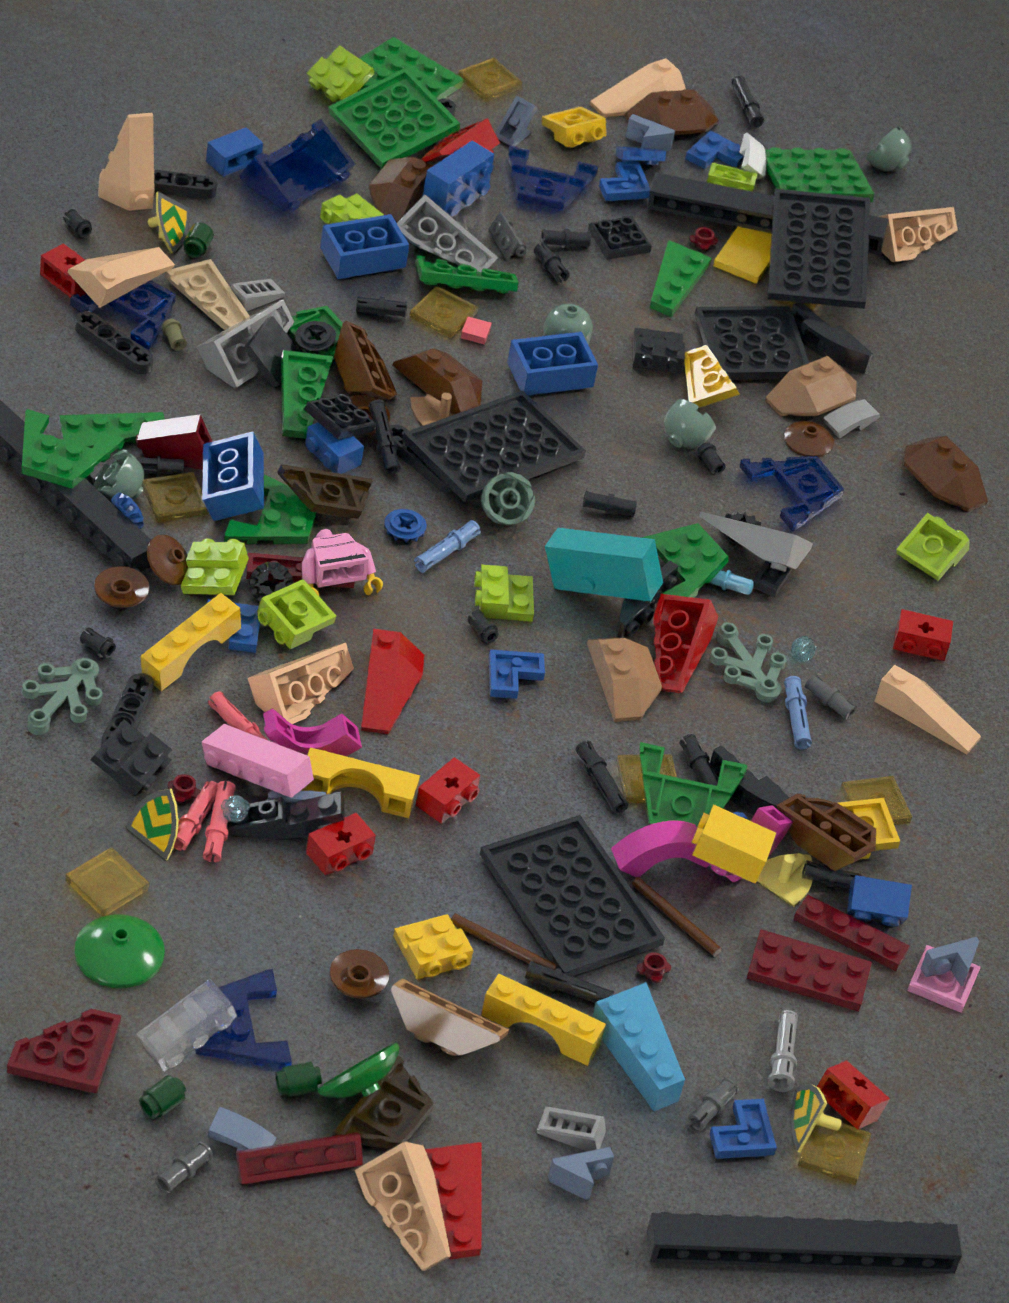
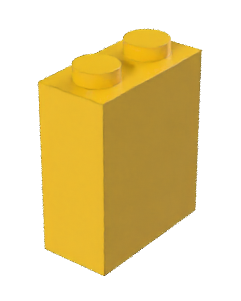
[691,805,776,884]

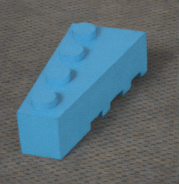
[593,983,685,1112]

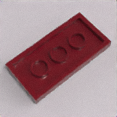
[746,929,872,1012]

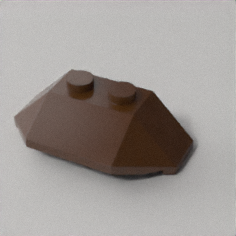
[625,89,719,135]
[368,157,434,223]
[334,320,397,400]
[392,348,483,415]
[904,436,988,512]
[777,793,877,871]

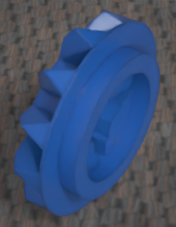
[111,493,144,529]
[384,509,427,543]

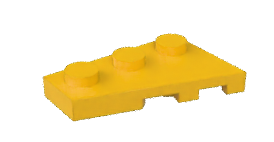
[684,345,740,408]

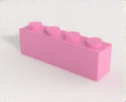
[202,724,314,798]

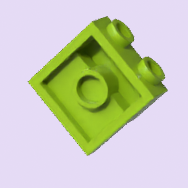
[307,45,375,102]
[707,163,757,192]
[320,193,383,224]
[896,513,970,581]
[181,538,249,595]
[474,564,534,622]
[257,579,337,649]

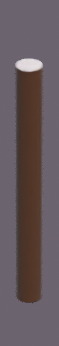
[631,877,722,957]
[451,913,557,970]

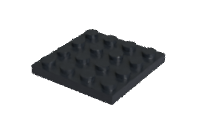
[695,306,809,380]

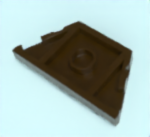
[277,464,373,519]
[333,1056,434,1149]

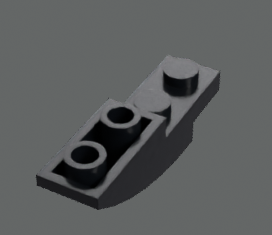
[792,302,873,374]
[616,561,678,638]
[710,745,790,816]
[227,792,345,839]

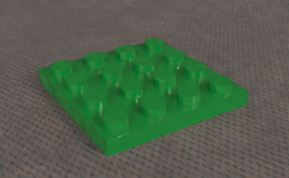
[359,37,464,100]
[329,68,460,169]
[765,147,874,202]

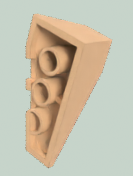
[590,58,686,117]
[98,113,154,211]
[878,207,957,262]
[68,247,175,308]
[248,643,354,724]
[874,665,981,755]
[355,1142,451,1271]

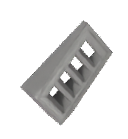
[231,279,285,311]
[537,1106,606,1151]

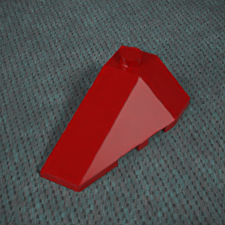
[422,118,500,162]
[653,594,718,693]
[361,628,425,734]

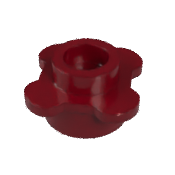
[689,227,718,250]
[167,774,200,803]
[636,952,671,983]

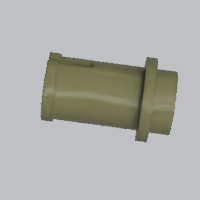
[162,319,187,351]

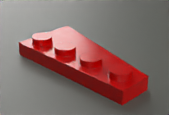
[425,1142,482,1260]

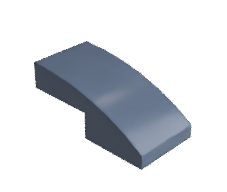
[208,1107,276,1151]

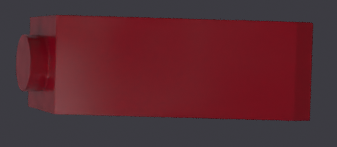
[136,414,213,470]

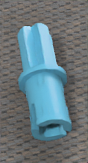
[709,570,754,595]

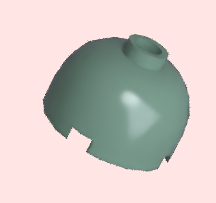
[866,126,912,172]
[543,304,593,345]
[664,399,716,449]
[93,450,144,503]
[481,472,535,526]

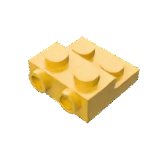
[541,107,606,147]
[838,798,900,859]
[393,914,473,980]

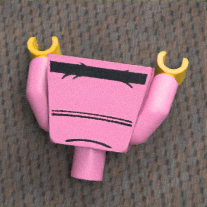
[302,529,383,596]

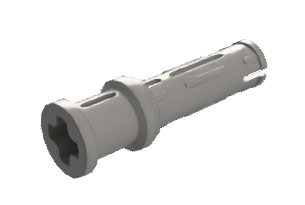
[768,1010,798,1092]

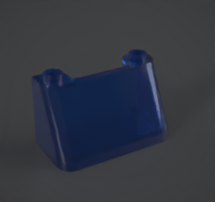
[239,119,356,212]

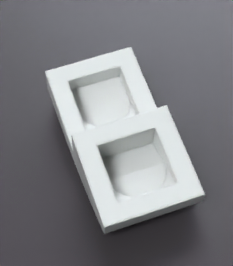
[740,133,766,180]

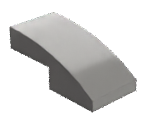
[824,399,880,439]

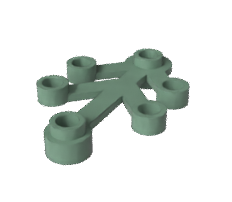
[710,622,787,702]
[22,658,103,735]

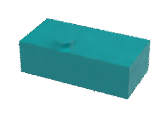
[545,528,663,602]

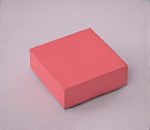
[461,317,492,345]

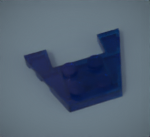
[508,145,599,210]
[70,280,176,350]
[739,456,844,531]
[187,969,292,1069]

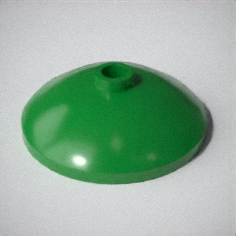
[74,914,165,988]
[317,1042,400,1098]

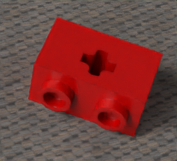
[40,243,86,300]
[893,609,953,661]
[415,757,480,824]
[306,812,376,876]
[817,1060,890,1130]

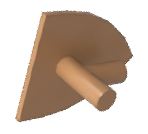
[410,393,453,426]

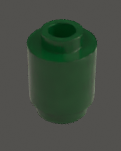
[183,222,214,258]
[275,1061,322,1098]
[139,1075,186,1119]

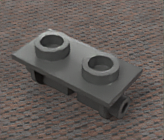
[488,211,527,260]

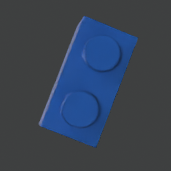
[206,127,263,177]
[305,422,364,474]
[847,875,912,927]

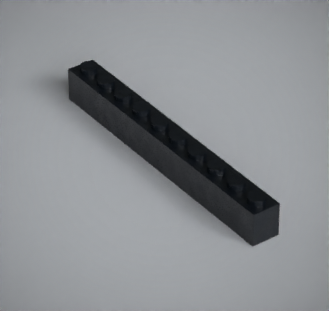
[648,172,888,255]
[0,400,151,572]
[647,1212,962,1273]

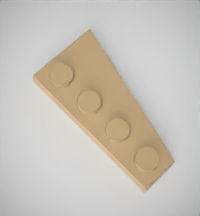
[165,259,250,330]

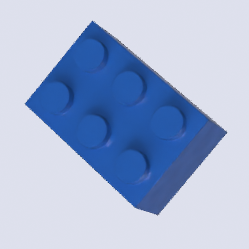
[423,141,494,216]
[320,214,409,279]
[507,332,598,395]
[202,432,264,521]

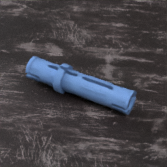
[414,520,481,572]
[784,676,812,750]

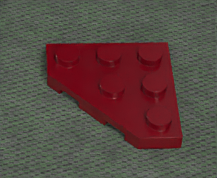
[7,1009,121,1094]

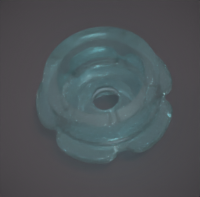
[791,636,816,662]
[221,795,250,822]

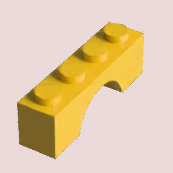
[140,593,241,692]
[301,747,420,818]
[481,974,606,1066]

